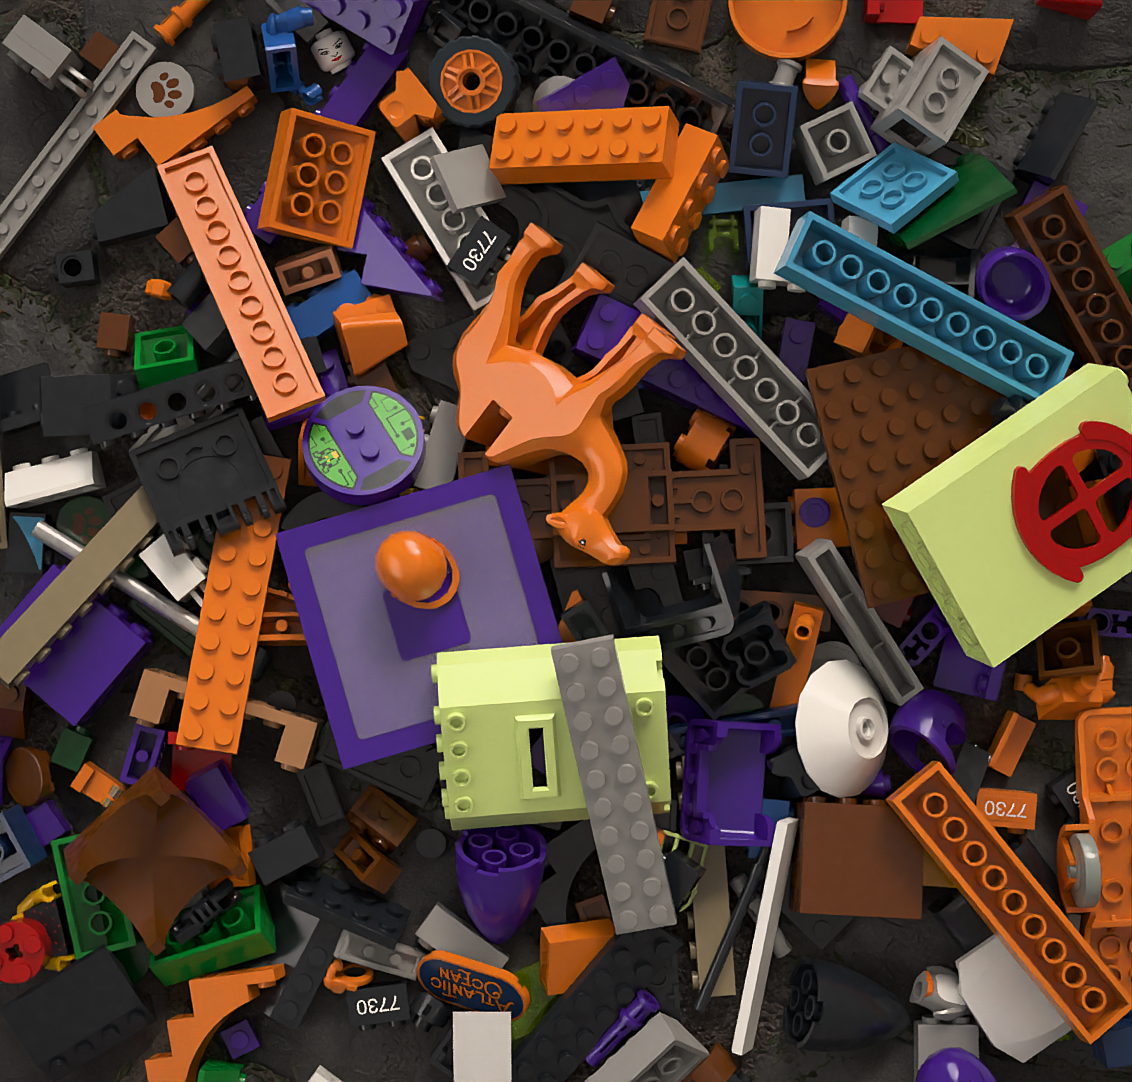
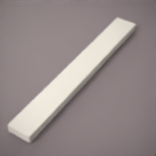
[731,817,799,1056]

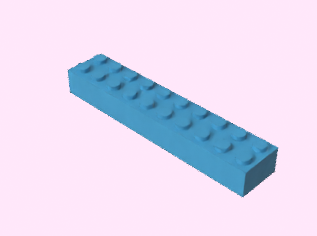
[774,211,1074,403]

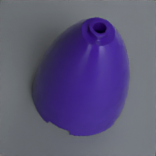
[455,824,547,944]

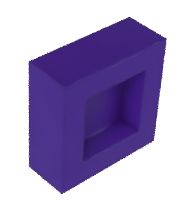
[220,1017,261,1059]

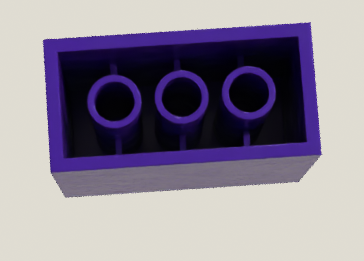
[0,564,156,726]

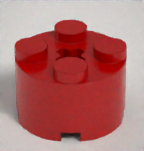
[0,917,53,984]

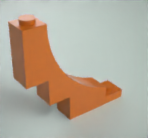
[145,963,286,1082]

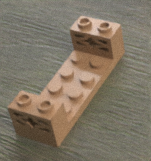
[129,668,324,773]

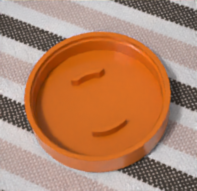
[728,0,848,62]

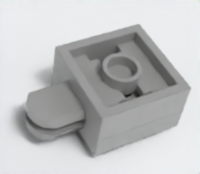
[2,15,95,99]

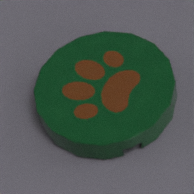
[56,496,112,547]

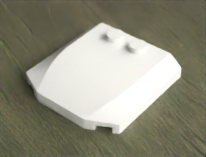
[956,934,1072,1063]

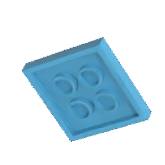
[830,142,959,234]

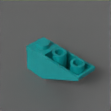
[730,275,764,340]

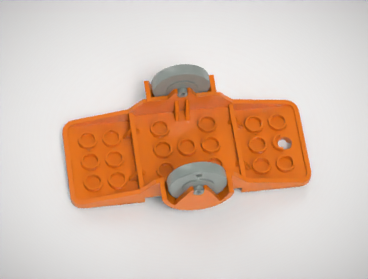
[1056,706,1132,997]

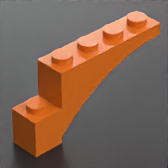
[93,86,258,165]

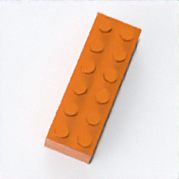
[489,106,679,184]

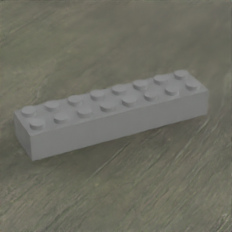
[634,257,828,480]

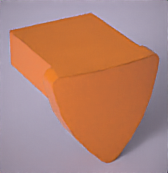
[803,59,839,110]

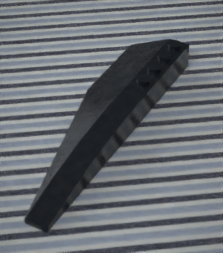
[439,0,735,137]

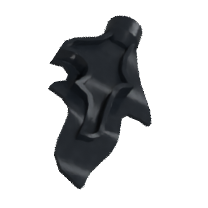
[458,126,693,296]

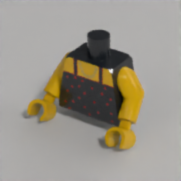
[11,880,76,971]

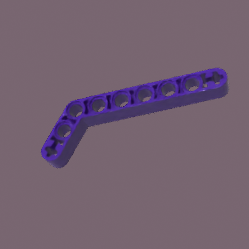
[897,601,1132,667]

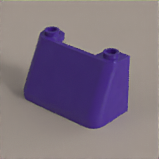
[680,718,782,847]

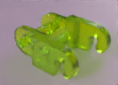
[708,215,738,253]

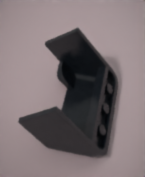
[602,533,742,652]

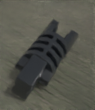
[169,878,243,945]

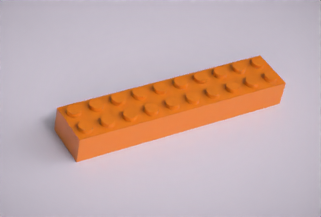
[885,761,1132,1045]

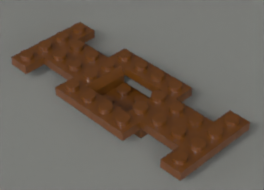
[458,438,767,569]

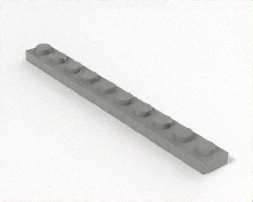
[0,31,158,260]

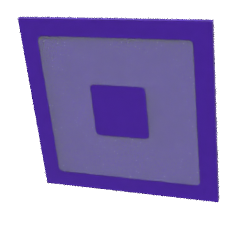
[275,464,563,770]

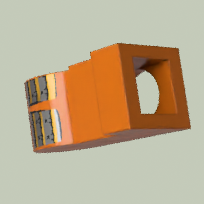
[70,761,129,808]

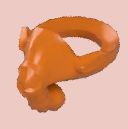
[323,958,374,994]

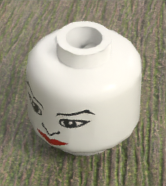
[311,27,355,75]

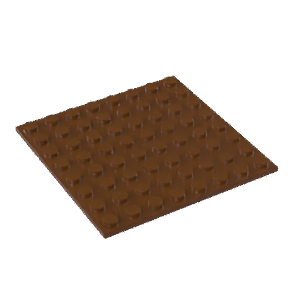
[804,320,1085,609]

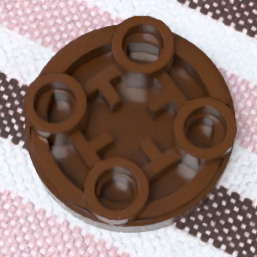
[5,746,54,807]

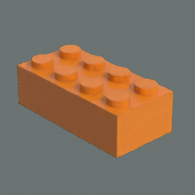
[631,123,729,263]

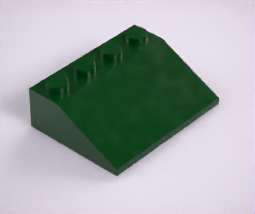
[878,152,1017,250]

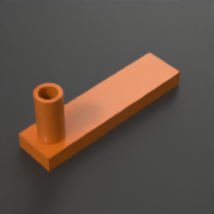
[769,601,825,708]

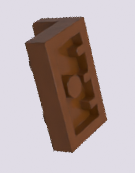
[345,784,418,854]

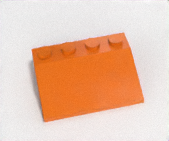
[257,108,376,249]

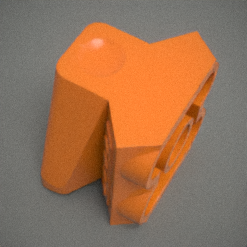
[377,68,446,143]
[332,294,408,376]

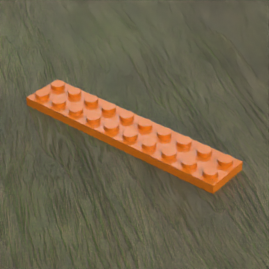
[157,146,326,423]
[176,455,292,755]

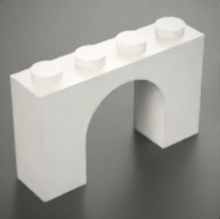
[749,206,878,293]

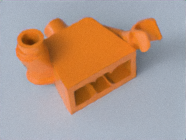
[1013,655,1116,720]

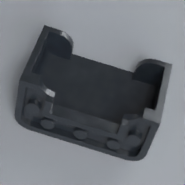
[927,834,1063,954]

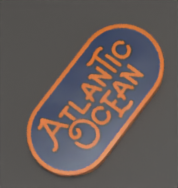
[417,950,530,1021]

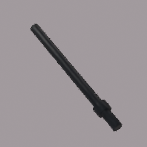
[693,846,772,1012]

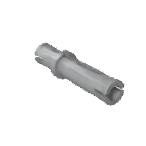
[728,873,793,959]

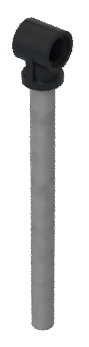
[31,520,275,682]

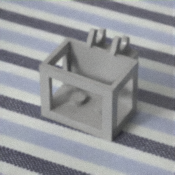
[858,36,989,157]

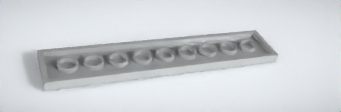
[551,635,677,935]

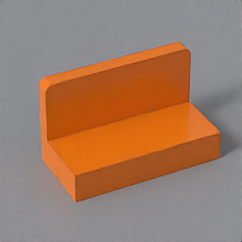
[987,710,1036,777]

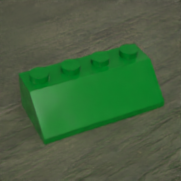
[51,834,137,960]
[149,884,276,987]

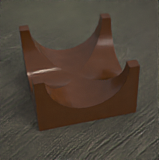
[63,765,247,956]

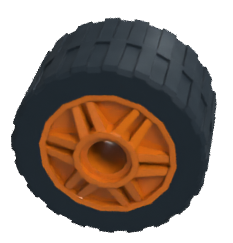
[427,35,521,128]

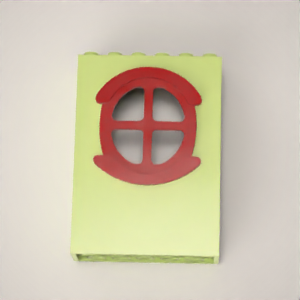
[882,363,1132,668]

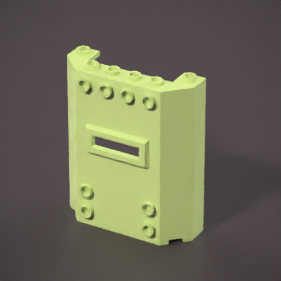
[431,636,671,830]

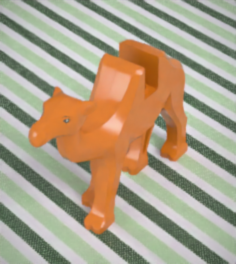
[452,222,687,566]

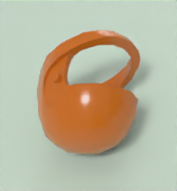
[375,530,460,609]

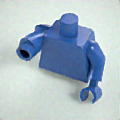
[261,5,323,106]

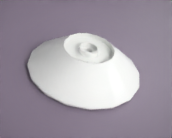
[795,659,889,798]

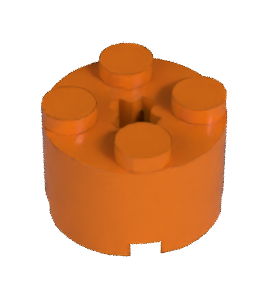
[673,408,736,471]

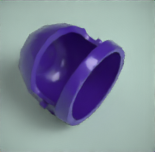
[975,246,1051,321]
[888,689,967,776]
[915,1047,997,1082]

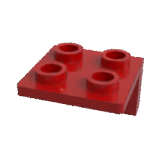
[863,0,923,25]
[168,730,233,791]

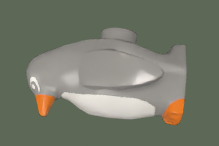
[910,966,972,1021]

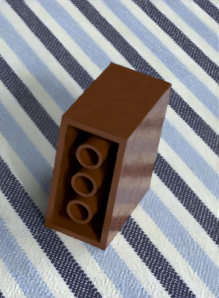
[790,796,924,919]

